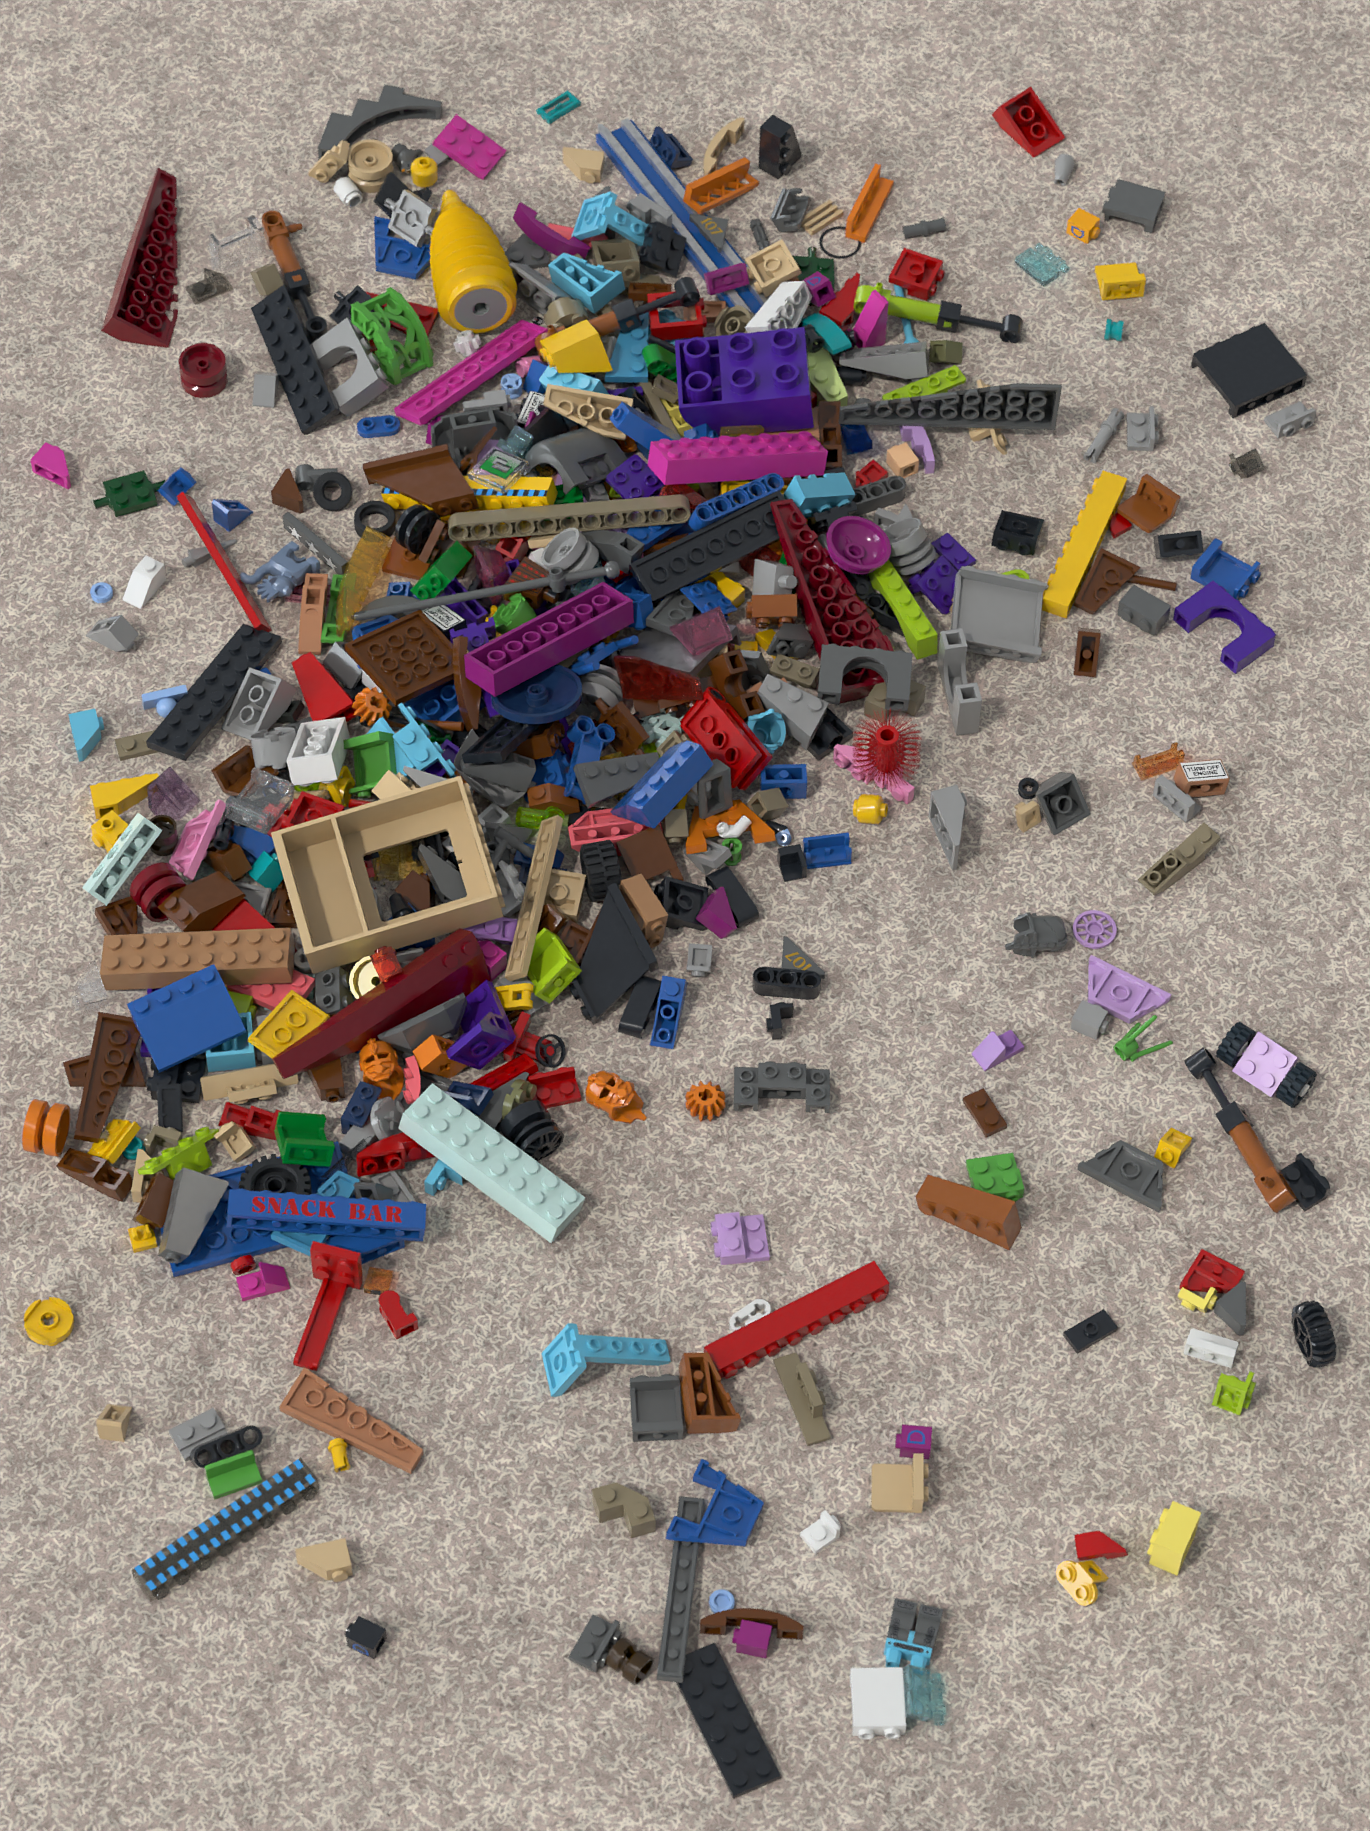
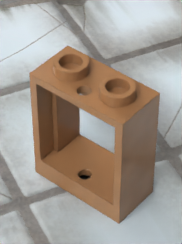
[619,874,668,948]

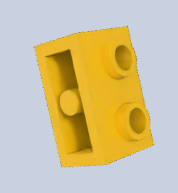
[91,810,128,854]

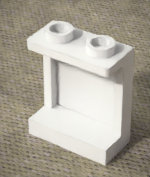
[850,1667,906,1740]

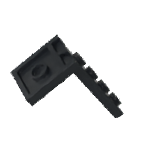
[807,501,874,600]

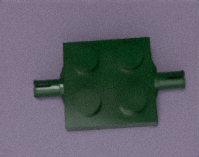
[792,247,835,306]
[93,470,165,517]

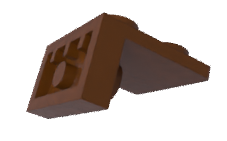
[418,519,481,579]

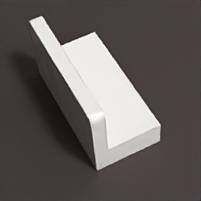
[1183,1328,1238,1368]

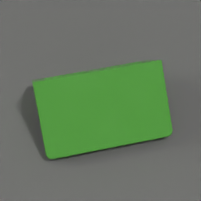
[205,1450,263,1500]

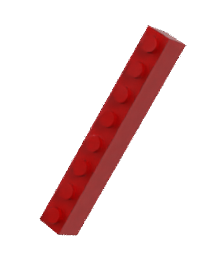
[704,1261,890,1379]

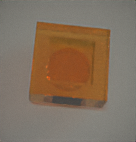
[364,1267,394,1295]

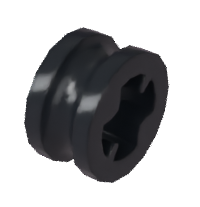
[1018,778,1039,799]

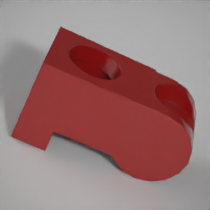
[379,1290,418,1340]

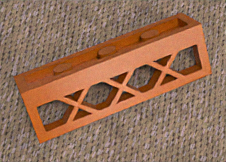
[683,157,759,215]
[845,163,894,243]

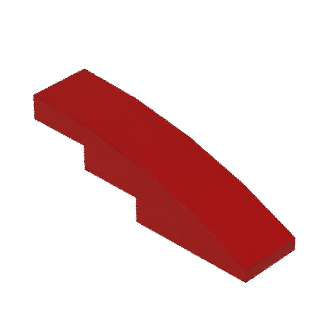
[218,1101,280,1140]

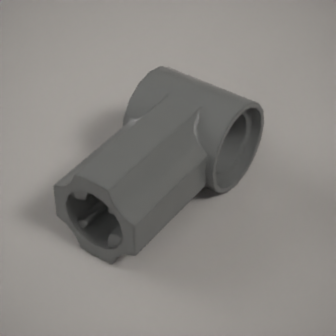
[295,464,338,492]

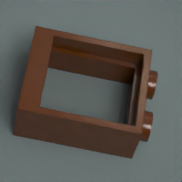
[511,720,565,760]

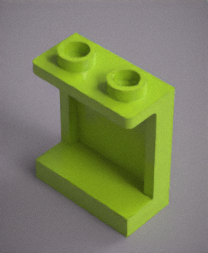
[527,928,582,1004]

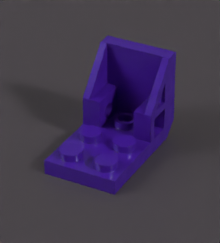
[446,980,516,1070]

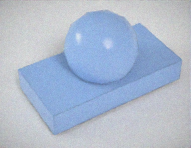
[141,685,188,718]

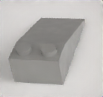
[839,341,929,381]

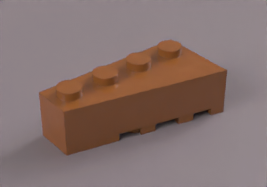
[915,1174,1022,1250]

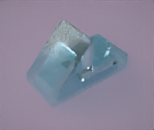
[496,425,533,459]

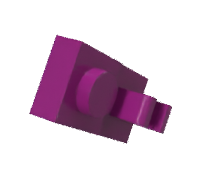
[704,263,749,296]

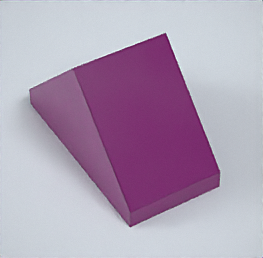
[696,887,737,939]

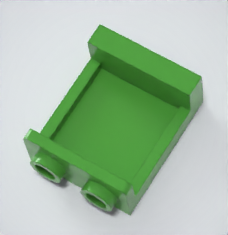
[343,731,397,799]

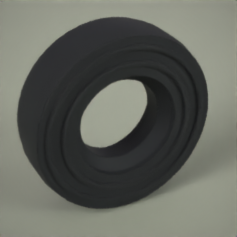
[313,472,353,511]

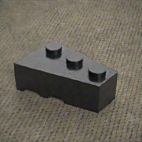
[758,115,802,179]

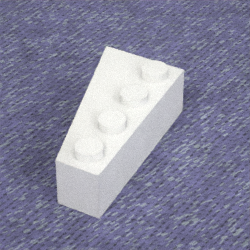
[745,281,812,333]

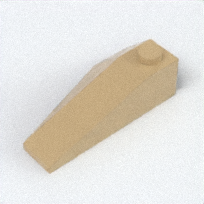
[543,384,633,440]

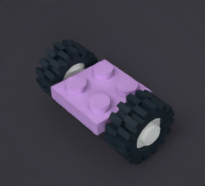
[1216,1021,1317,1108]

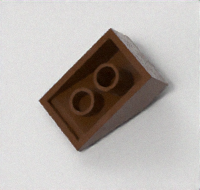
[158,871,246,932]

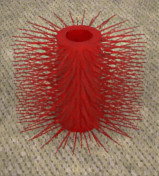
[852,708,922,791]

